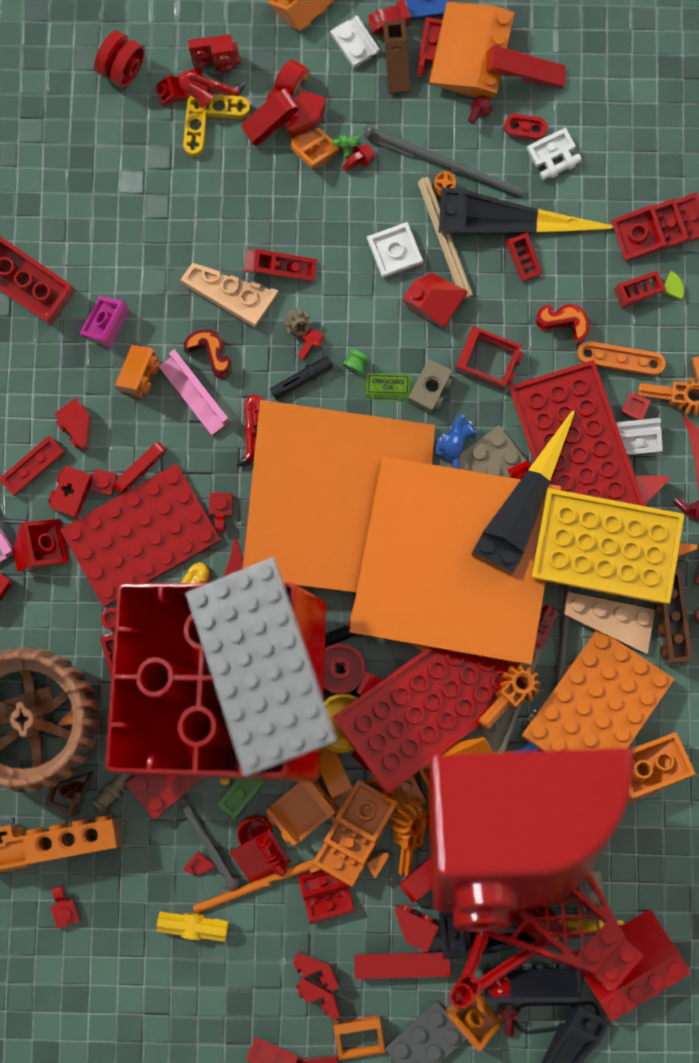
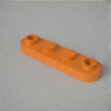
[577,341,666,376]

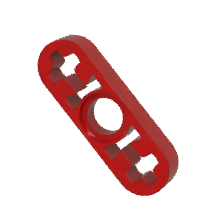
[113,441,167,494]

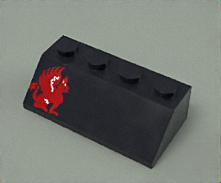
[481,963,580,1003]

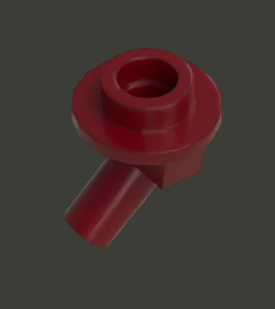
[468,96,492,124]
[673,497,699,523]
[497,1005,520,1037]

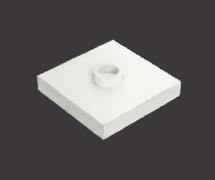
[367,222,423,279]

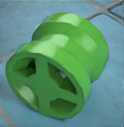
[342,349,370,375]

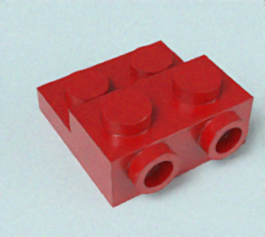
[188,34,240,72]

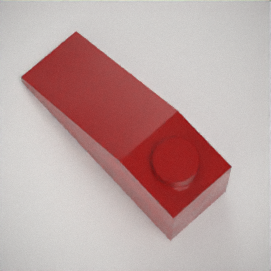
[244,249,317,281]

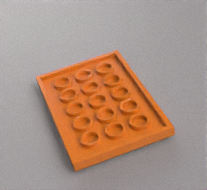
[521,630,674,751]

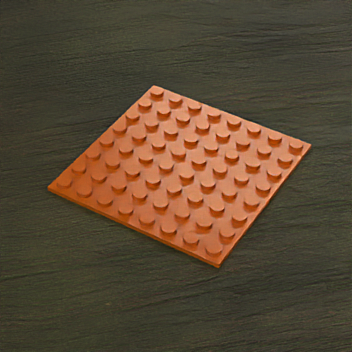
[242,400,435,593]
[349,456,561,665]

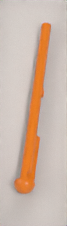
[193,858,321,914]

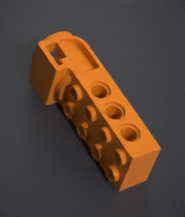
[0,814,123,873]

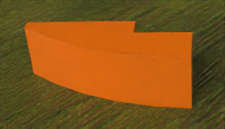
[319,747,353,797]

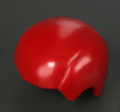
[236,815,273,845]

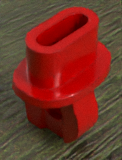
[342,143,376,172]
[297,327,325,360]

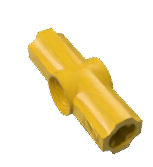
[157,911,229,942]

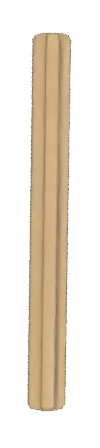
[418,177,473,299]

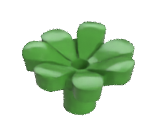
[332,135,360,156]

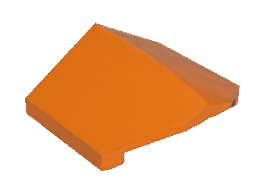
[291,128,340,168]

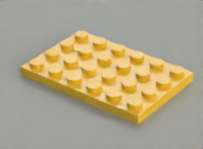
[531,488,684,605]

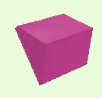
[79,296,130,350]

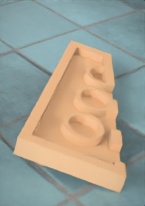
[181,263,279,328]
[562,592,655,654]

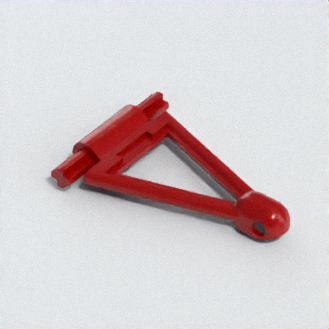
[449,906,572,1009]

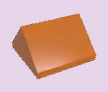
[446,994,503,1052]

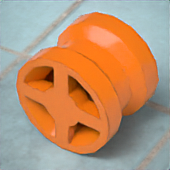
[434,171,456,197]

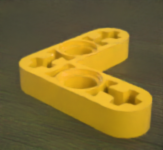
[183,95,250,157]

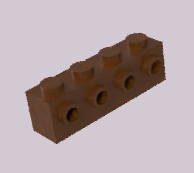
[654,570,693,664]

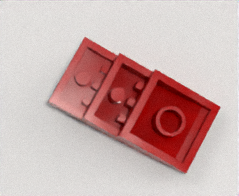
[611,192,699,261]

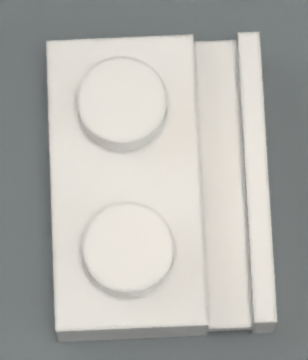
[331,15,380,69]
[616,418,663,455]

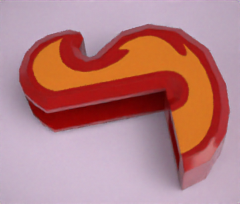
[266,59,310,101]
[535,304,590,346]

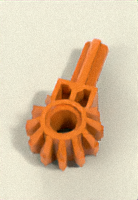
[638,378,699,416]
[479,664,541,729]
[391,801,429,876]

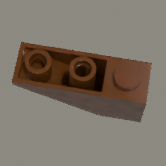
[383,20,410,94]

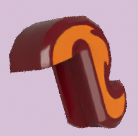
[184,329,233,379]

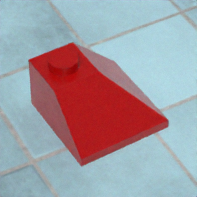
[402,273,468,328]
[13,519,69,572]

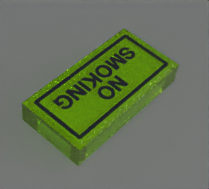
[366,373,411,398]

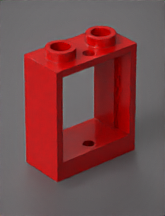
[455,326,524,390]

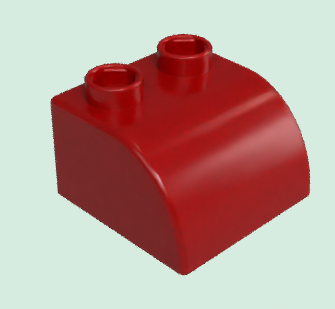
[106,583,327,782]
[428,748,633,931]

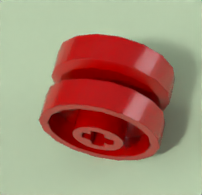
[94,30,146,88]
[323,643,365,694]

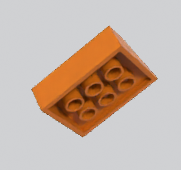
[429,2,514,101]

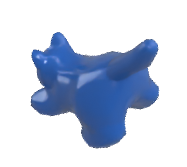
[435,414,478,469]

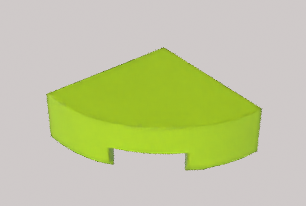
[663,271,684,301]

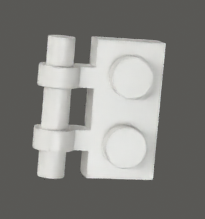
[526,128,582,180]

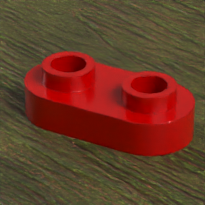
[504,113,548,141]

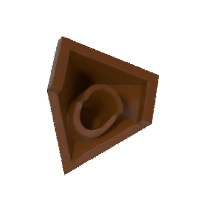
[45,771,93,816]

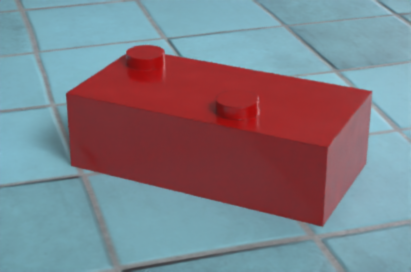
[0,236,76,326]

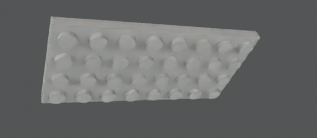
[186,557,337,776]

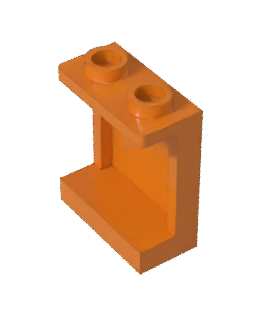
[265,781,340,846]

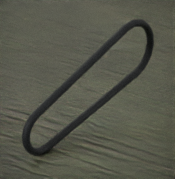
[513,1001,600,1034]

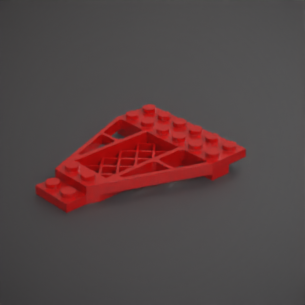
[472,874,644,993]

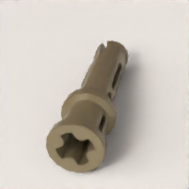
[90,773,136,814]

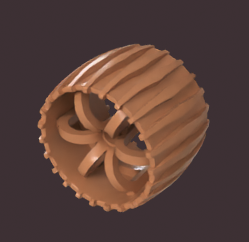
[0,647,100,793]

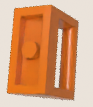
[333,1015,385,1060]

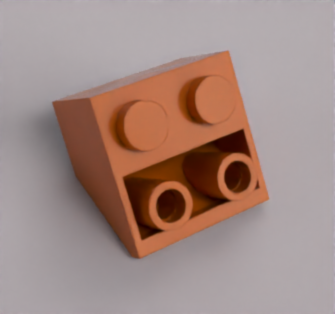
[115,345,160,399]

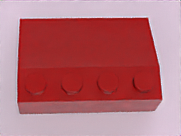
[574,908,691,1022]

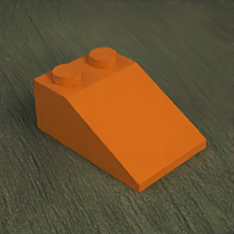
[627,732,696,804]

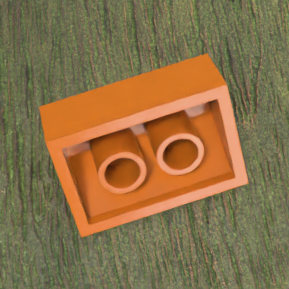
[268,0,336,31]

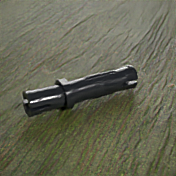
[269,356,333,400]

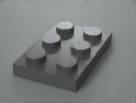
[384,1000,467,1063]

